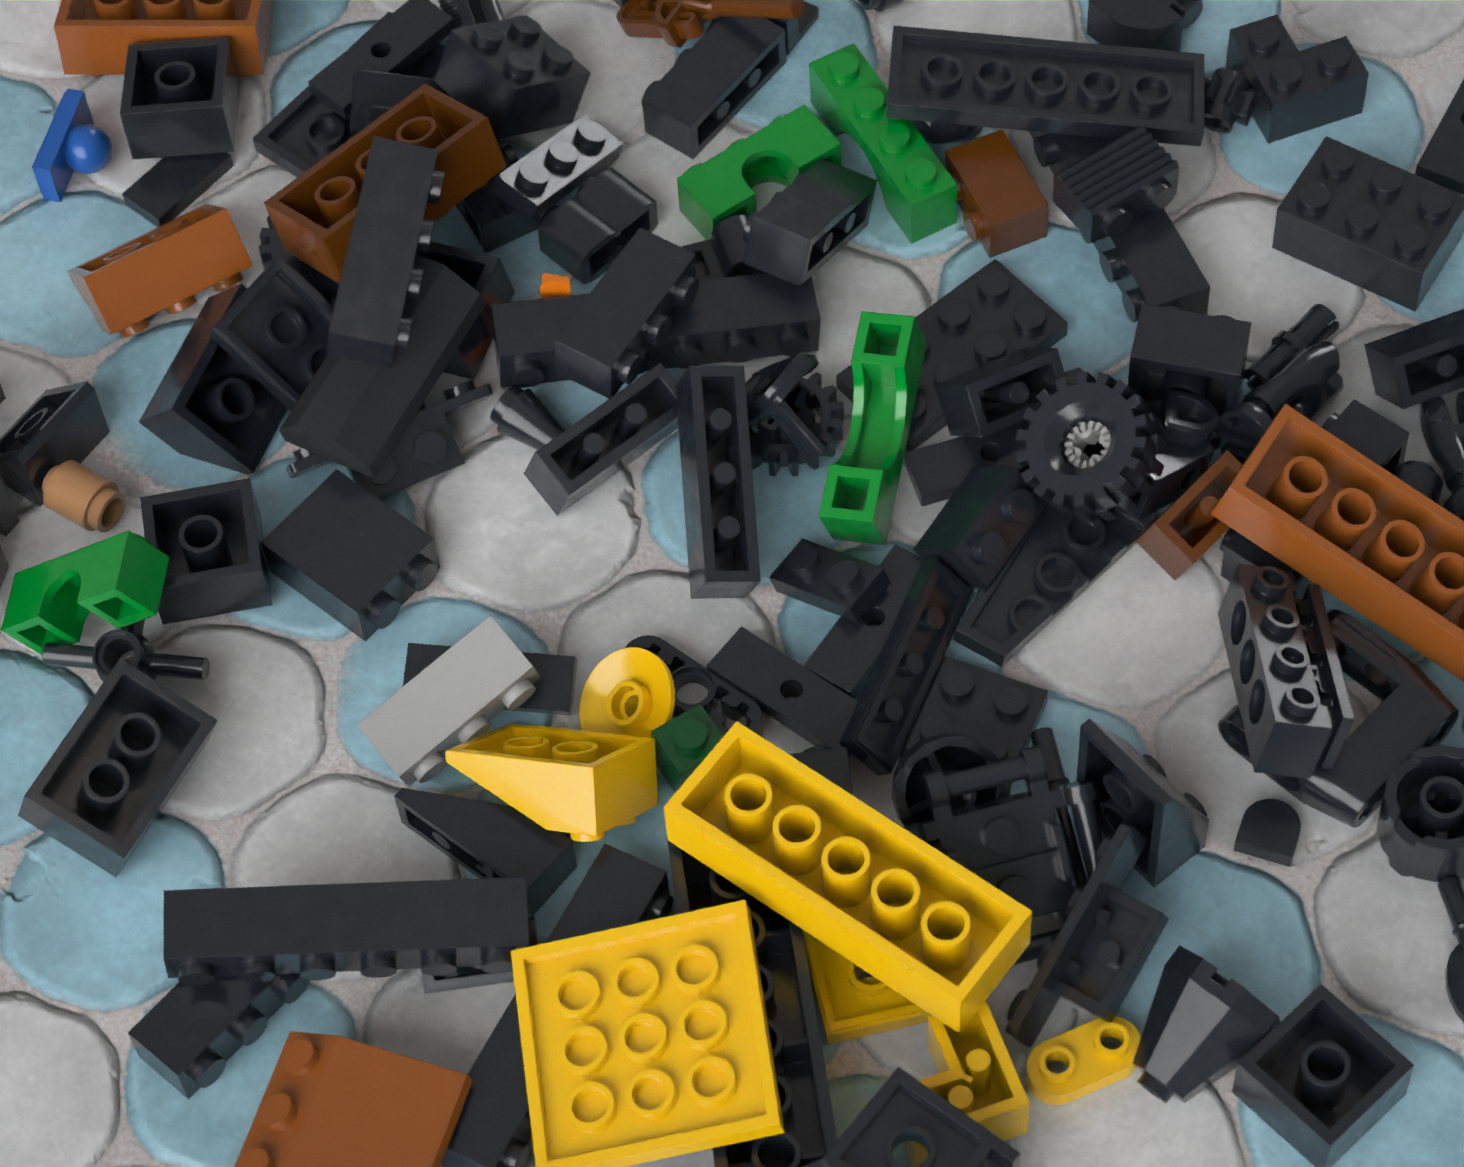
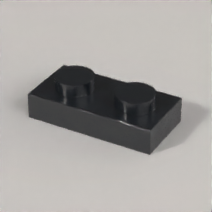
[769,538,891,623]

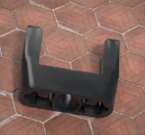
[1218,609,1459,828]

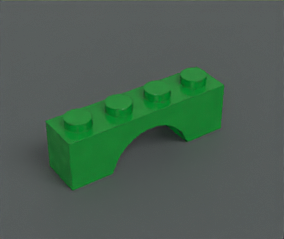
[809,43,957,244]
[819,311,927,545]

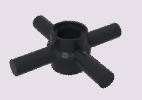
[42,619,210,682]

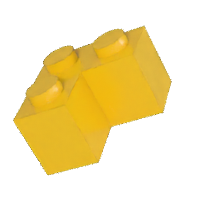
[902,1001,1030,1167]

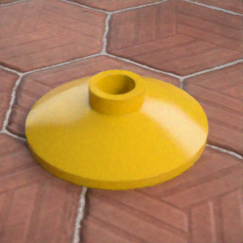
[579,647,675,738]

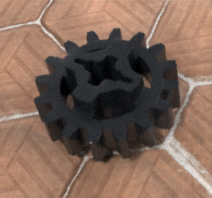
[749,372,844,477]

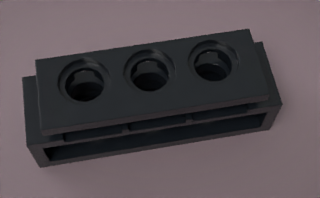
[1218,564,1355,779]

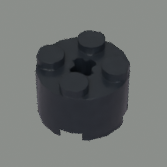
[1376,745,1464,883]

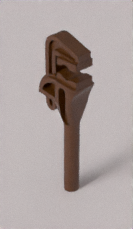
[616,0,804,48]

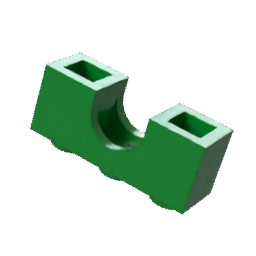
[677,104,842,240]
[1,531,170,655]

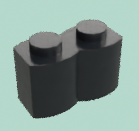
[538,168,658,284]

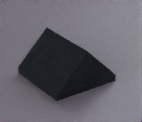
[0,381,110,507]

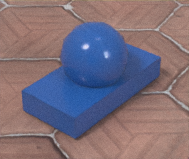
[32,89,112,202]

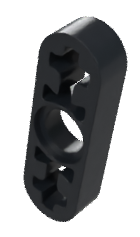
[625,635,763,737]

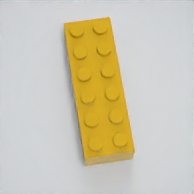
[664,721,1032,1034]

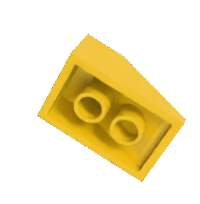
[445,723,658,842]

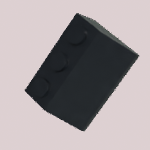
[139,283,288,475]

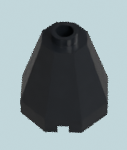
[1133,945,1280,1104]

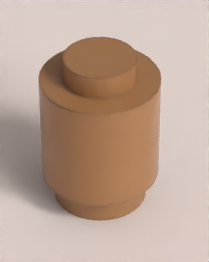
[42,460,126,532]

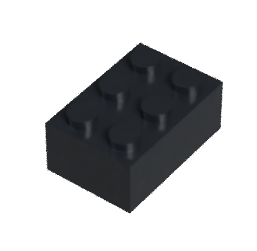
[1272,136,1464,311]
[18,659,218,877]

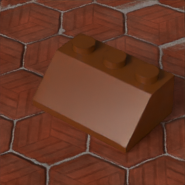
[67,204,253,338]

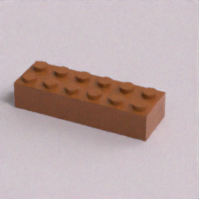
[1211,404,1464,682]

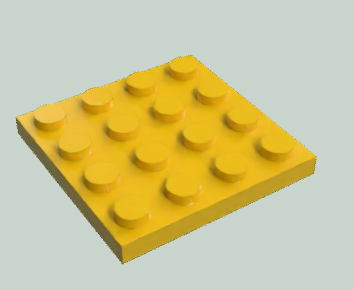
[511,900,785,1167]

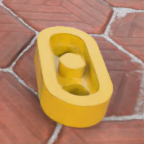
[1026,1016,1141,1105]

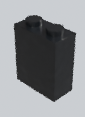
[261,469,440,642]

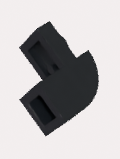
[1087,0,1203,52]

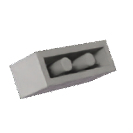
[357,615,541,786]

